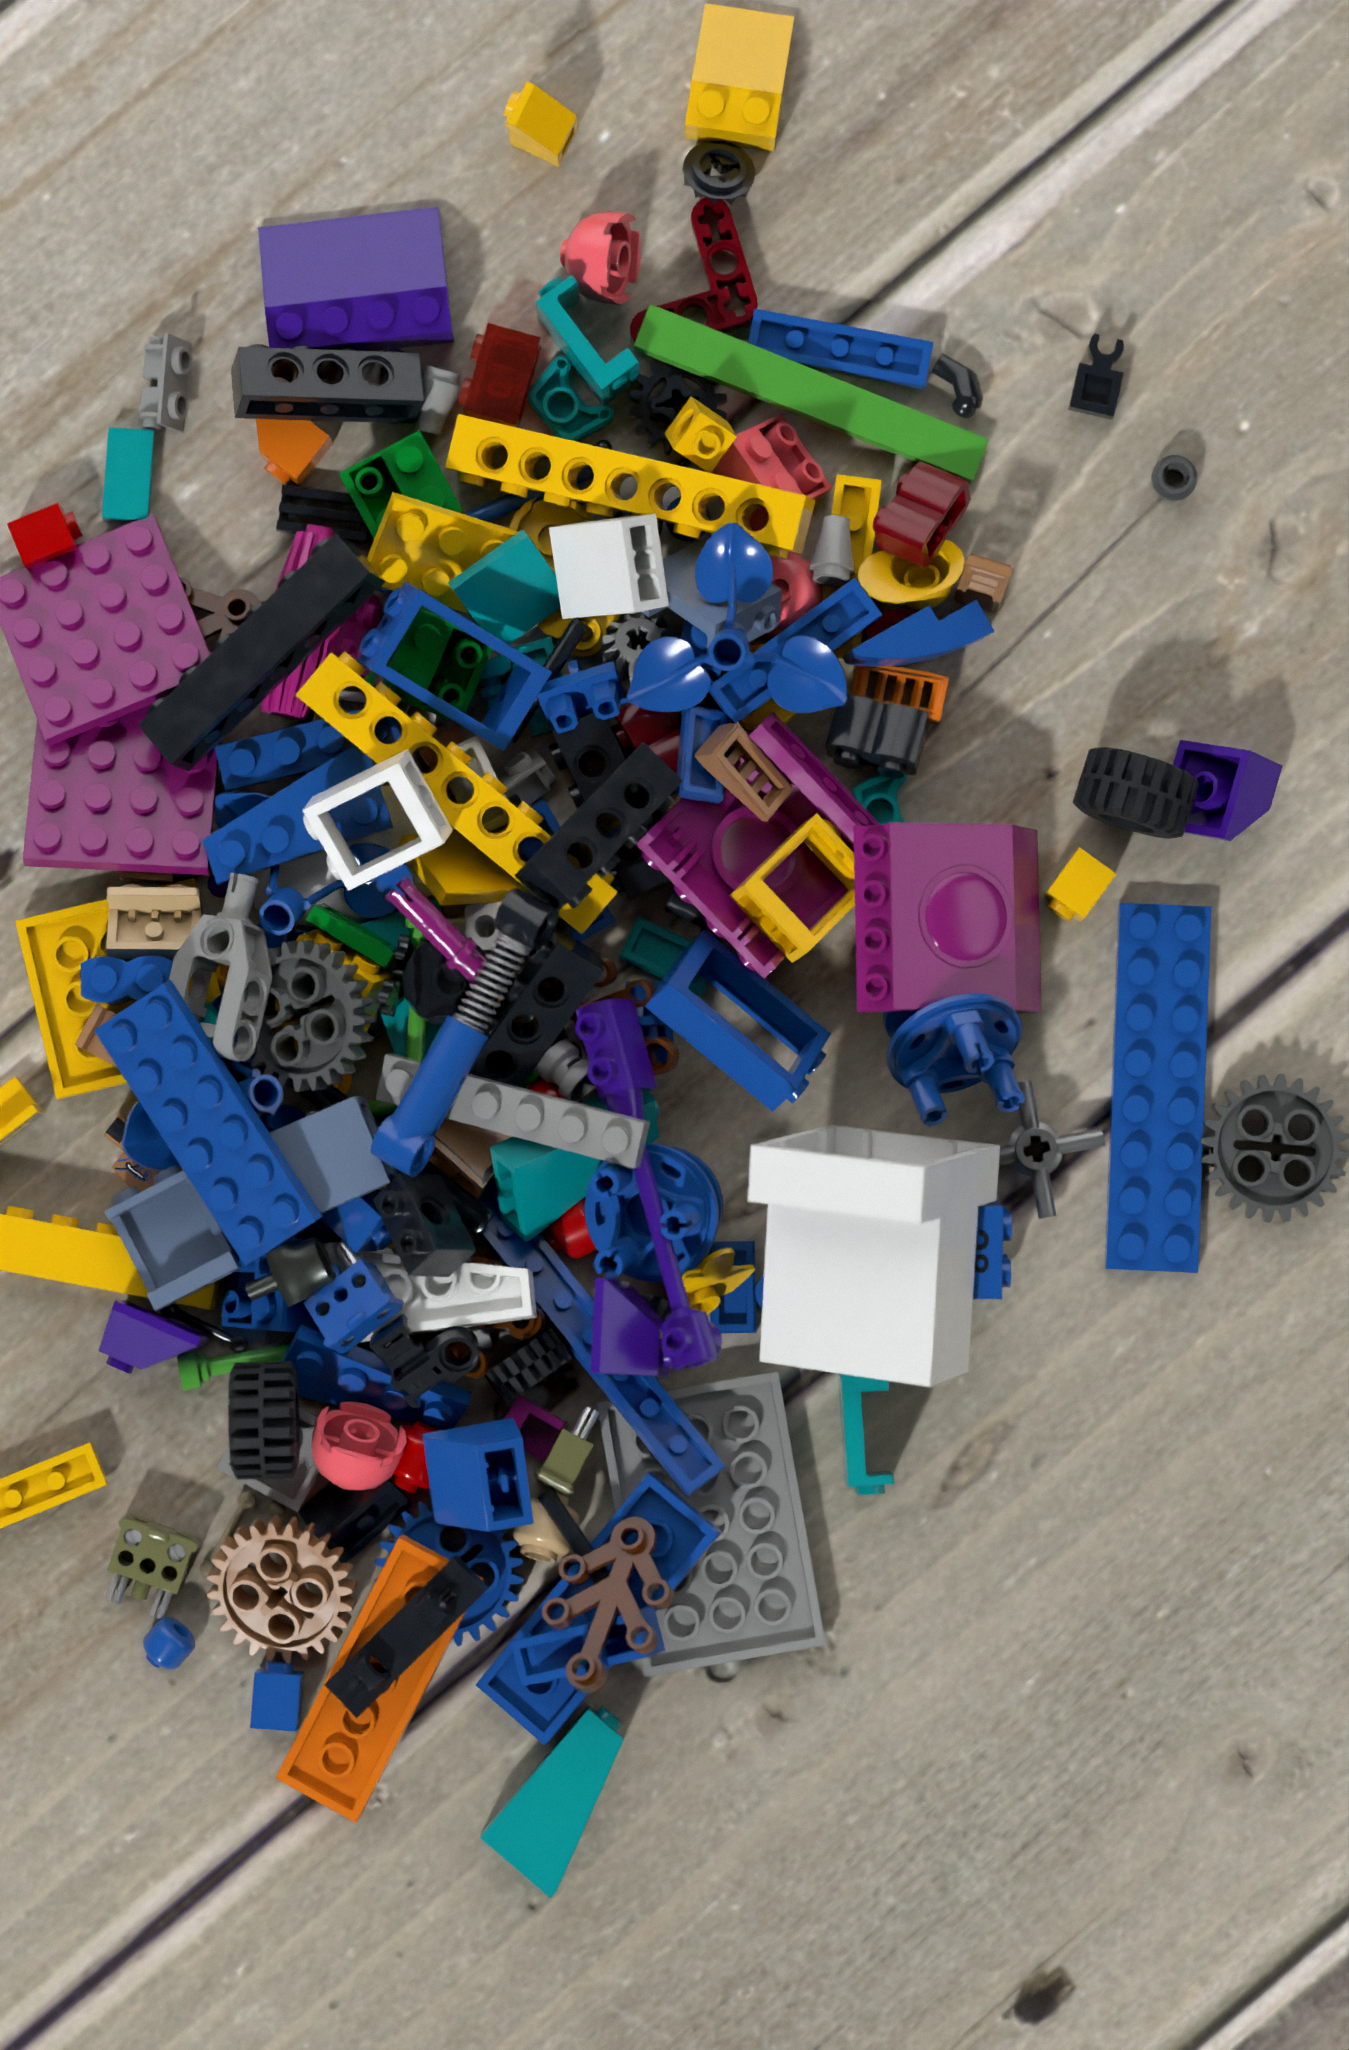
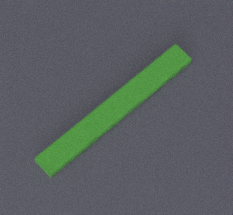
[633,304,989,484]

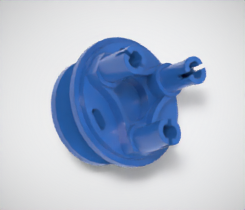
[883,993,1025,1127]
[585,1143,723,1282]

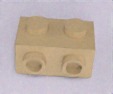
[106,884,203,959]

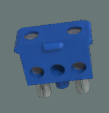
[304,1242,404,1353]

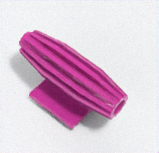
[261,524,382,720]

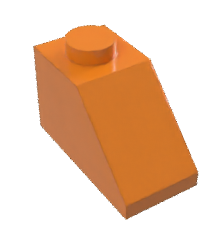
[256,419,333,487]

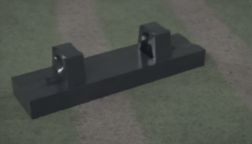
[324,1554,489,1718]

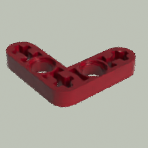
[630,197,758,345]

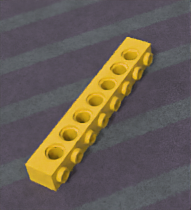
[445,414,816,559]
[295,651,617,934]

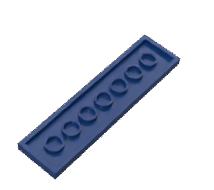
[1105,903,1212,1273]

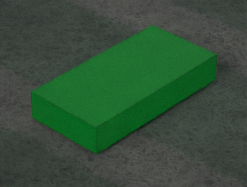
[306,903,397,967]

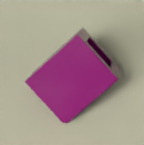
[505,1394,567,1460]

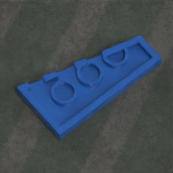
[202,745,393,885]
[280,1325,472,1430]

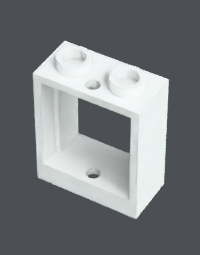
[302,749,453,891]

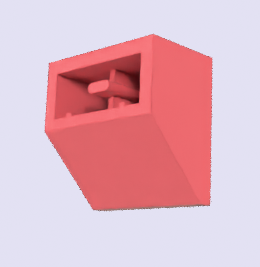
[697,414,833,531]

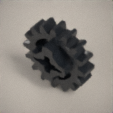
[629,362,727,456]

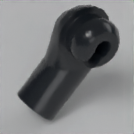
[931,353,983,418]

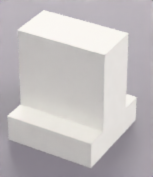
[748,1125,1000,1387]

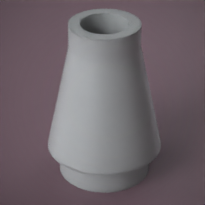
[414,365,462,436]
[809,515,855,587]

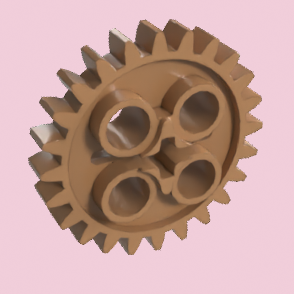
[207,1515,357,1663]

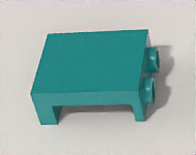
[535,275,639,406]
[838,1373,895,1495]

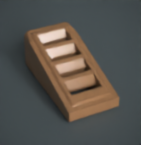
[954,553,1013,613]
[694,722,794,821]

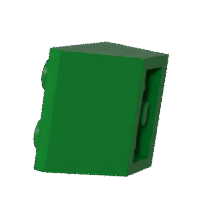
[339,430,464,539]
[366,606,492,721]

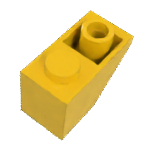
[503,81,578,167]

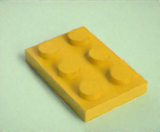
[367,492,519,614]

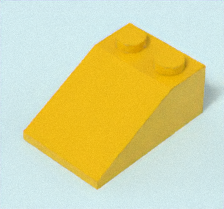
[685,3,794,151]

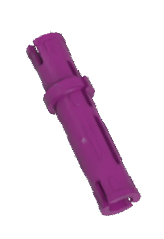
[385,877,487,984]

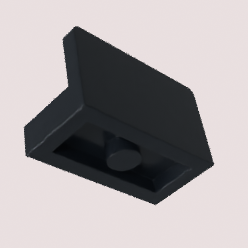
[298,1479,412,1563]

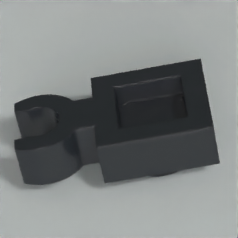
[1068,333,1124,420]

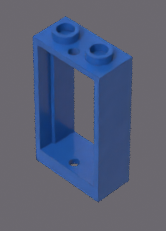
[357,582,552,751]
[645,929,831,1112]

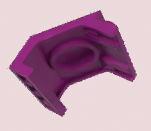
[636,711,880,978]
[853,822,1042,1014]

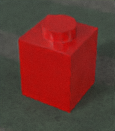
[7,503,83,569]

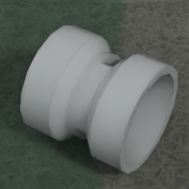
[536,1039,595,1103]

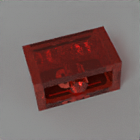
[458,323,542,428]

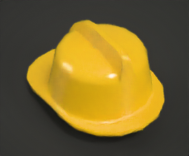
[857,539,965,610]

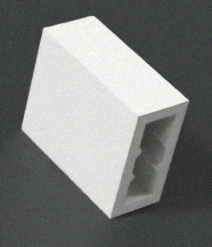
[549,514,669,619]

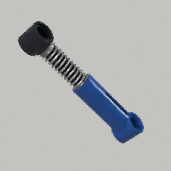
[371,888,559,1177]

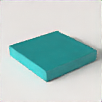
[448,529,561,645]

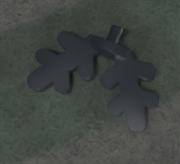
[377,934,413,1017]

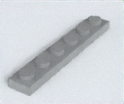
[376,1053,650,1169]

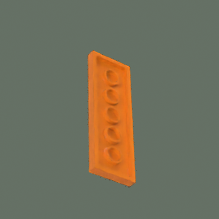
[276,1534,484,1823]

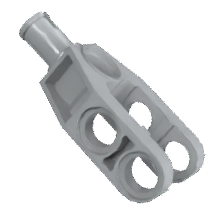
[169,873,272,1061]

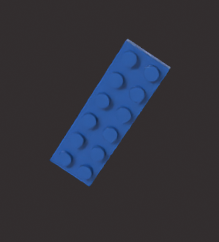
[94,980,323,1266]
[476,1472,722,1745]

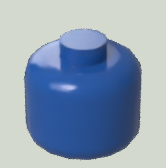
[143,1617,195,1669]

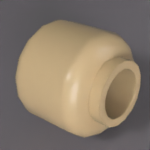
[513,1491,579,1563]

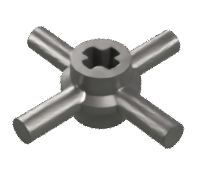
[999,1080,1105,1219]

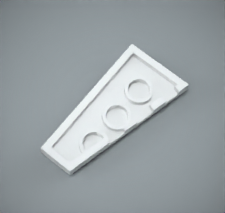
[357,1252,537,1343]

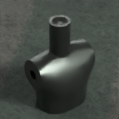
[245,1237,336,1307]

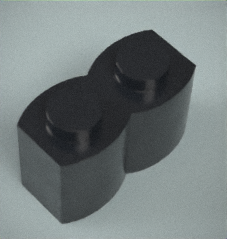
[826,694,929,779]

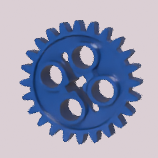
[374,1500,524,1646]

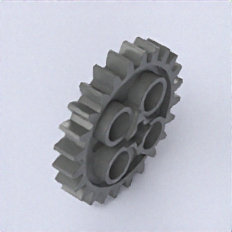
[236,940,376,1092]
[1199,1074,1349,1223]

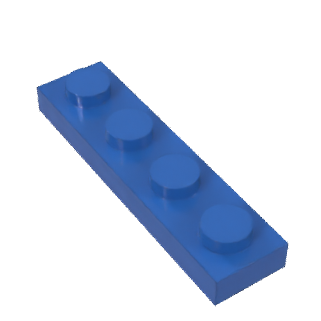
[748,309,934,390]
[709,578,882,723]
[215,709,401,792]

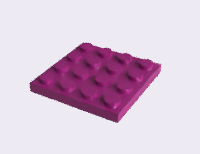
[0,514,210,746]
[23,704,221,875]

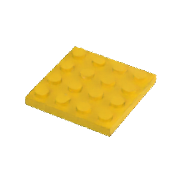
[15,878,227,1100]

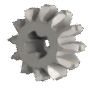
[601,613,677,685]

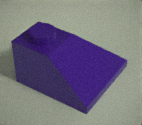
[1173,740,1282,841]
[590,1278,672,1377]
[99,1300,210,1374]

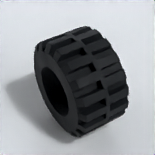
[1073,747,1199,839]
[228,1361,300,1480]

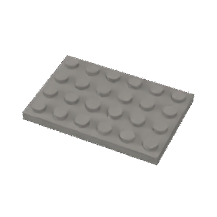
[597,1371,826,1677]

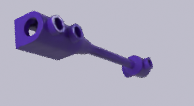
[576,999,722,1371]

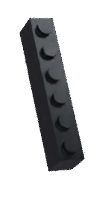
[138,533,386,772]

